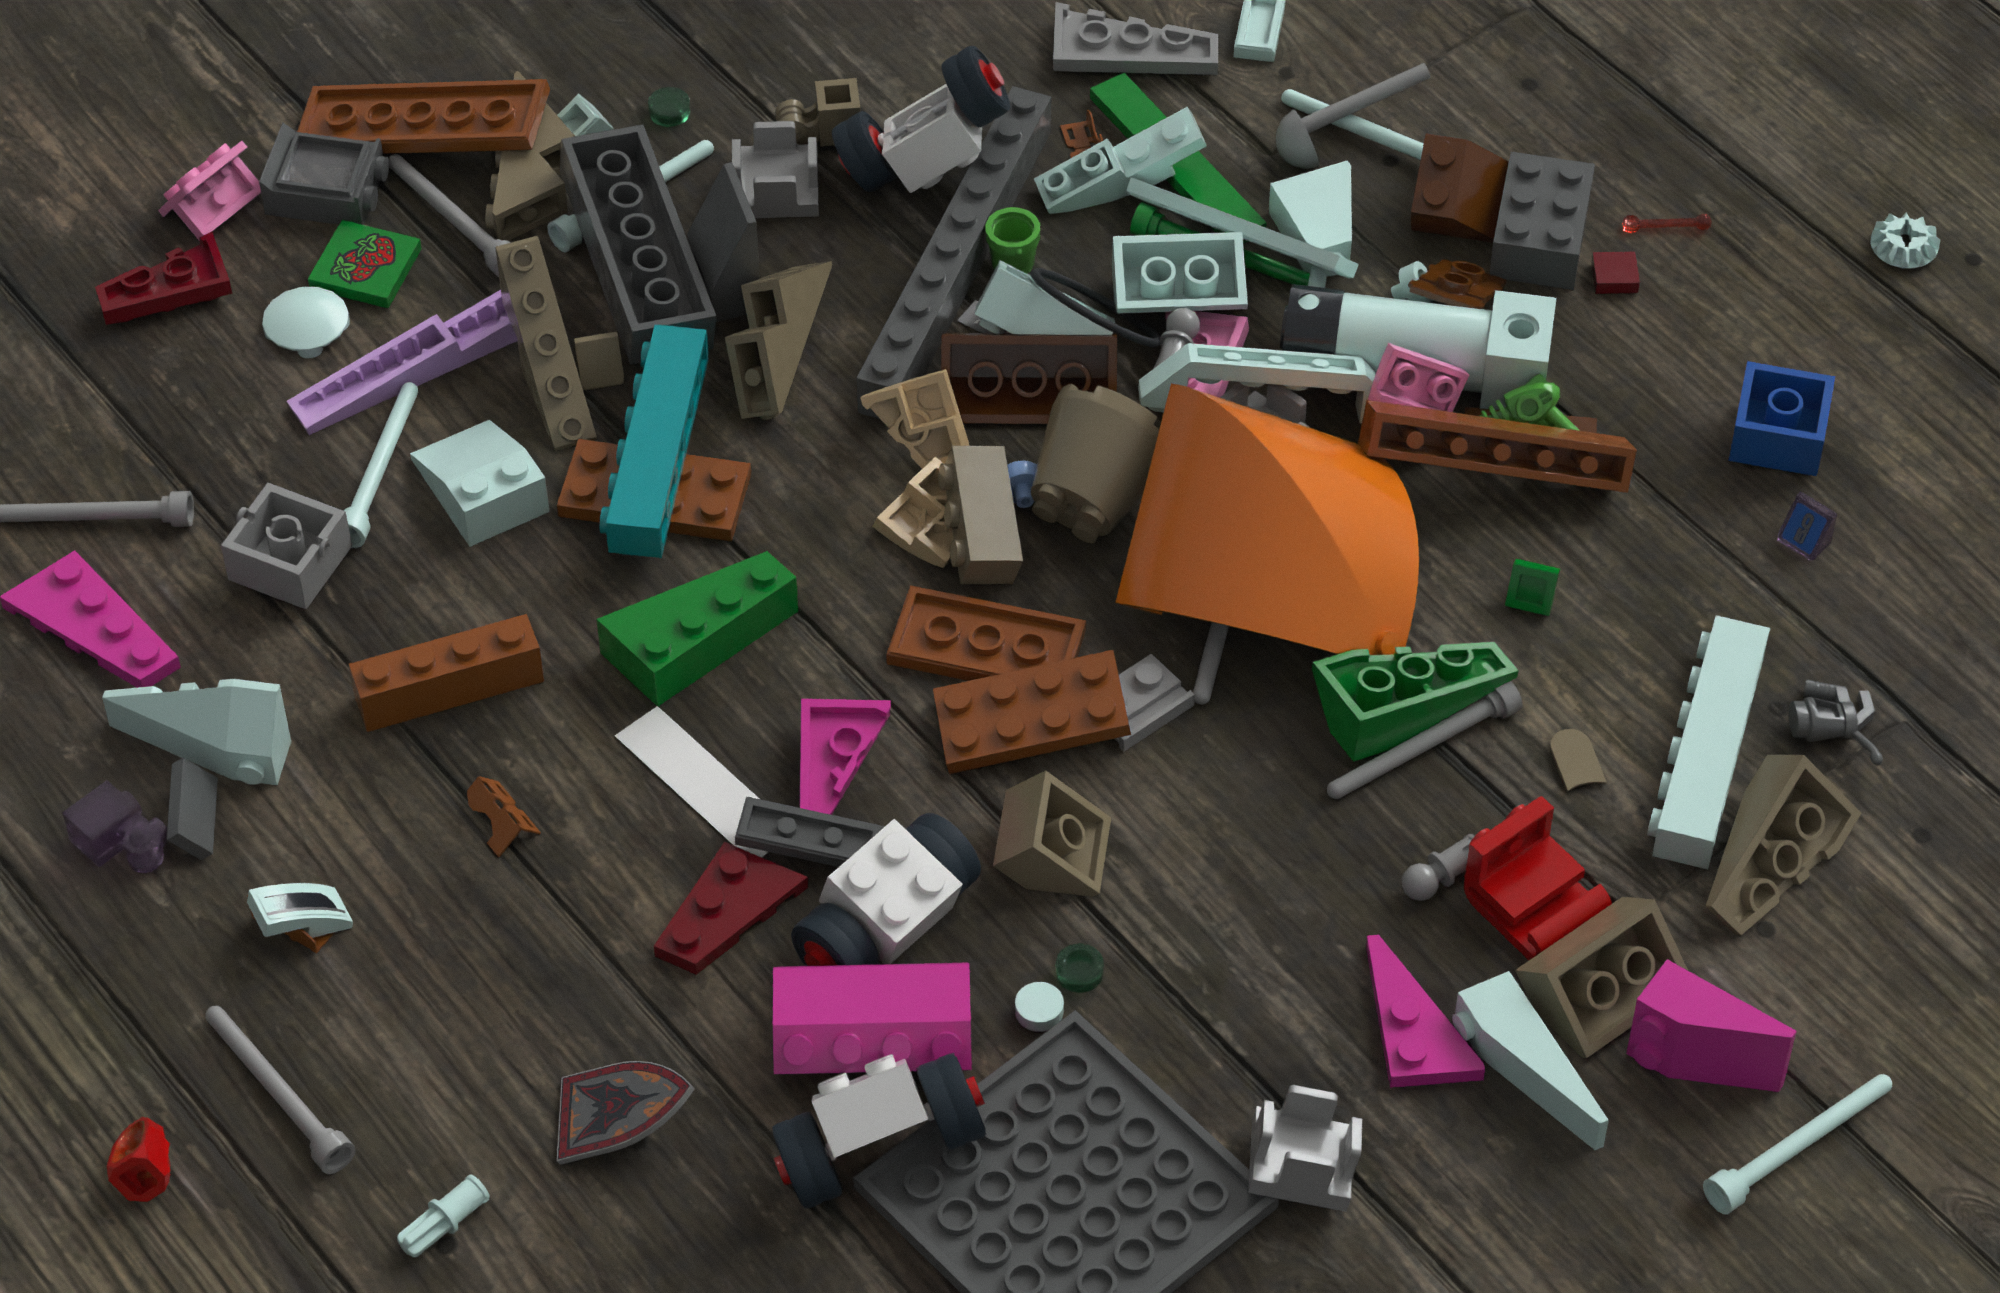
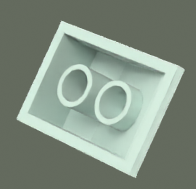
[975,260,1115,335]
[410,420,550,547]

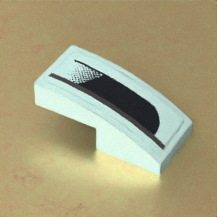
[247,883,353,938]

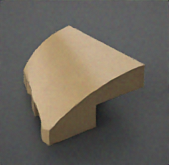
[860,369,970,469]
[873,457,954,568]

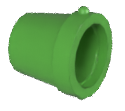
[985,207,1040,274]

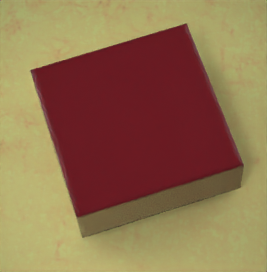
[1591,252,1640,294]

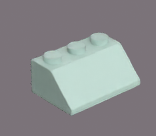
[1112,232,1248,313]

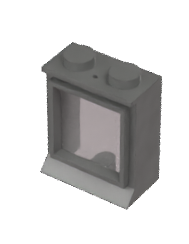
[259,122,389,225]

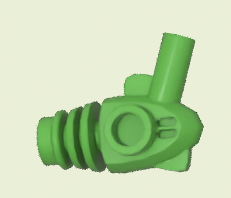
[1479,373,1579,431]

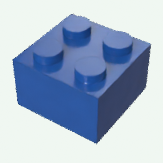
[1729,361,1835,476]

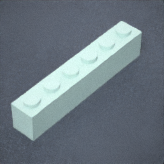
[1647,615,1770,870]

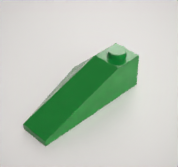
[1312,642,1519,762]

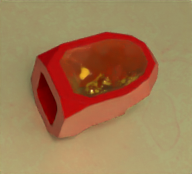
[106,1117,171,1202]

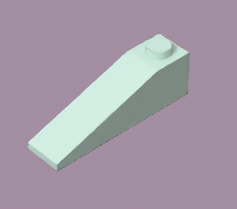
[1452,971,1608,1150]

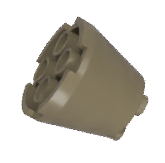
[1031,384,1159,543]

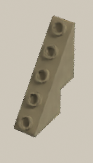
[485,71,575,241]
[495,236,597,451]
[725,261,832,420]

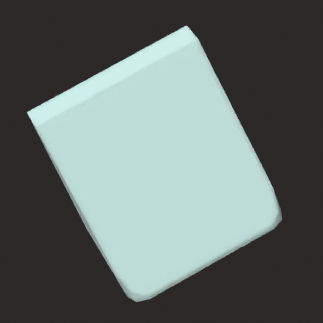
[557,93,614,136]

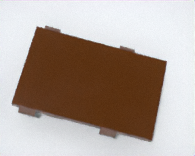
[1408,259,1507,309]

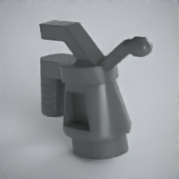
[1789,679,1883,766]

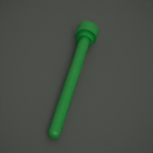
[1130,202,1310,286]

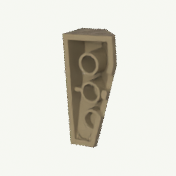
[1706,755,1862,935]

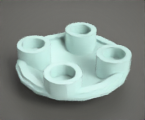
[262,287,350,358]

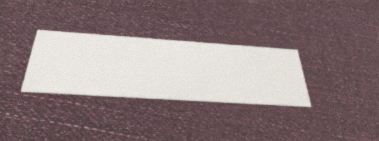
[615,706,768,857]

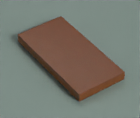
[886,585,1086,681]

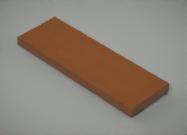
[297,79,550,154]

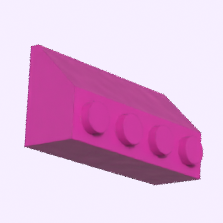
[773,963,972,1074]

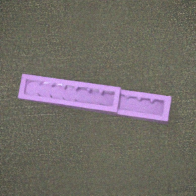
[287,290,518,435]

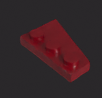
[95,232,233,325]
[654,842,808,975]

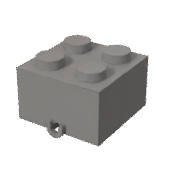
[221,483,352,609]

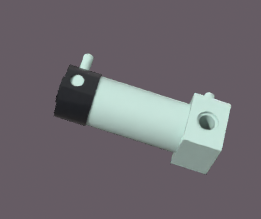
[1280,269,1556,410]

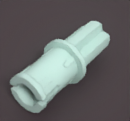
[397,1174,490,1257]

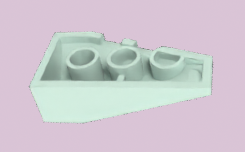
[102,679,291,785]

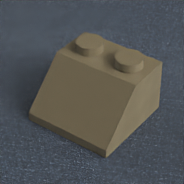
[993,771,1111,897]

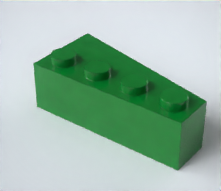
[596,551,798,707]

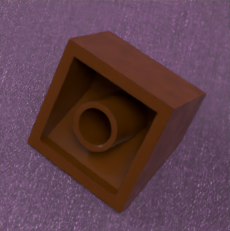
[1411,133,1509,243]

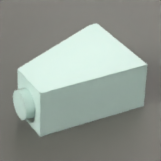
[1269,160,1352,276]

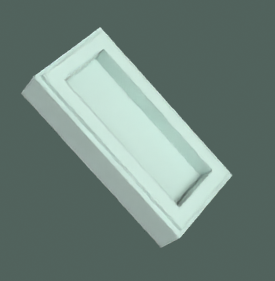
[1233,0,1286,62]

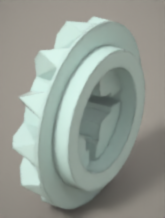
[1870,212,1941,268]

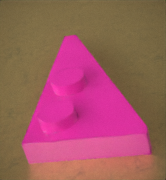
[800,699,891,815]
[1366,935,1485,1088]

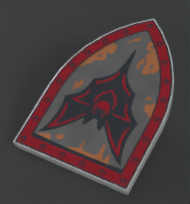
[557,1061,695,1165]

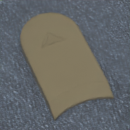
[1550,729,1607,792]

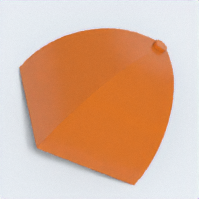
[1115,383,1419,655]

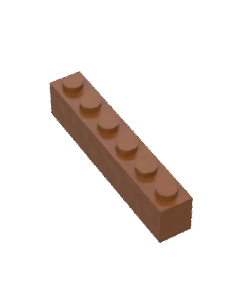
[1358,400,1637,493]

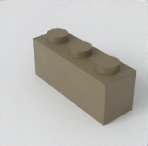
[938,446,1023,584]

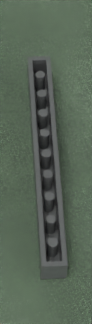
[856,86,1052,419]

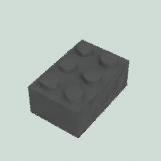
[1490,152,1595,290]

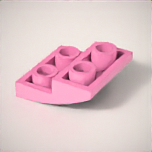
[1368,343,1470,412]

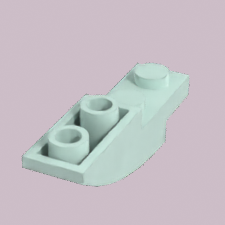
[1034,107,1207,214]

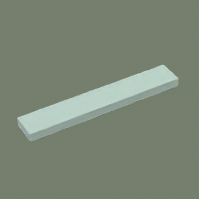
[1126,177,1359,279]

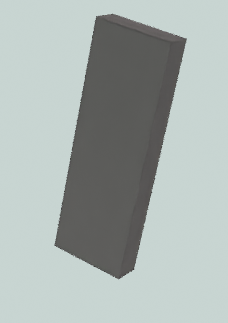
[735,796,885,867]

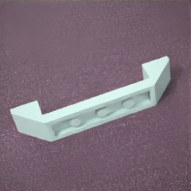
[1138,343,1376,423]

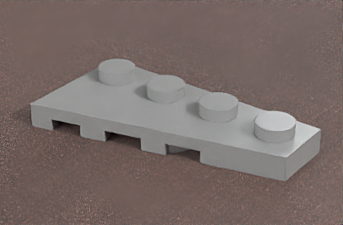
[1053,2,1218,75]

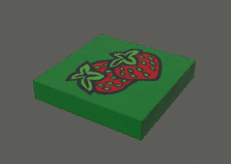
[308,220,422,308]

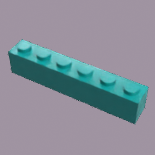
[600,324,709,558]

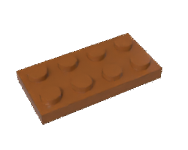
[557,439,751,542]
[933,650,1131,774]

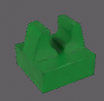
[1505,558,1560,616]

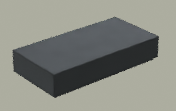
[167,757,218,860]

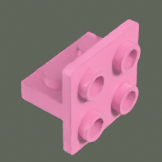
[158,141,261,241]

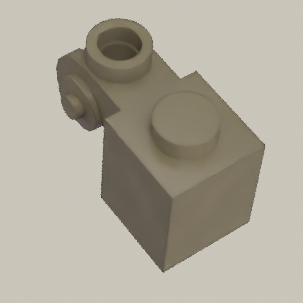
[775,78,861,146]

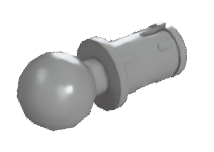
[1153,308,1200,369]
[1401,833,1474,901]

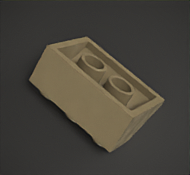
[1515,897,1688,1058]

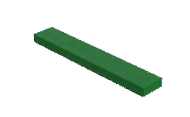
[1090,73,1267,244]

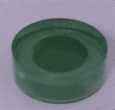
[648,87,690,127]
[1056,943,1104,993]

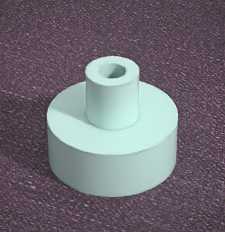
[1391,261,1434,303]

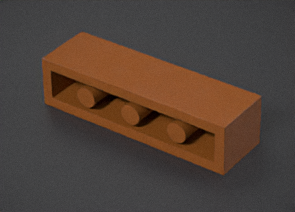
[349,614,544,732]

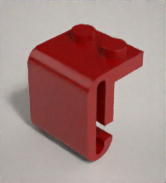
[1464,796,1612,960]

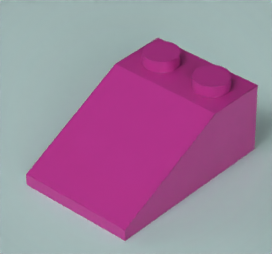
[1626,959,1797,1092]

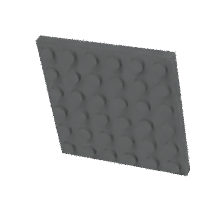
[853,1010,1279,1293]

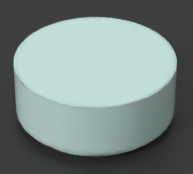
[1015,982,1064,1032]

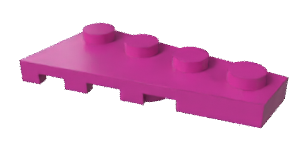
[0,551,181,688]

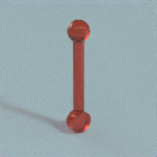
[1622,214,1712,233]

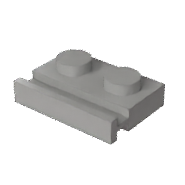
[1114,654,1195,752]

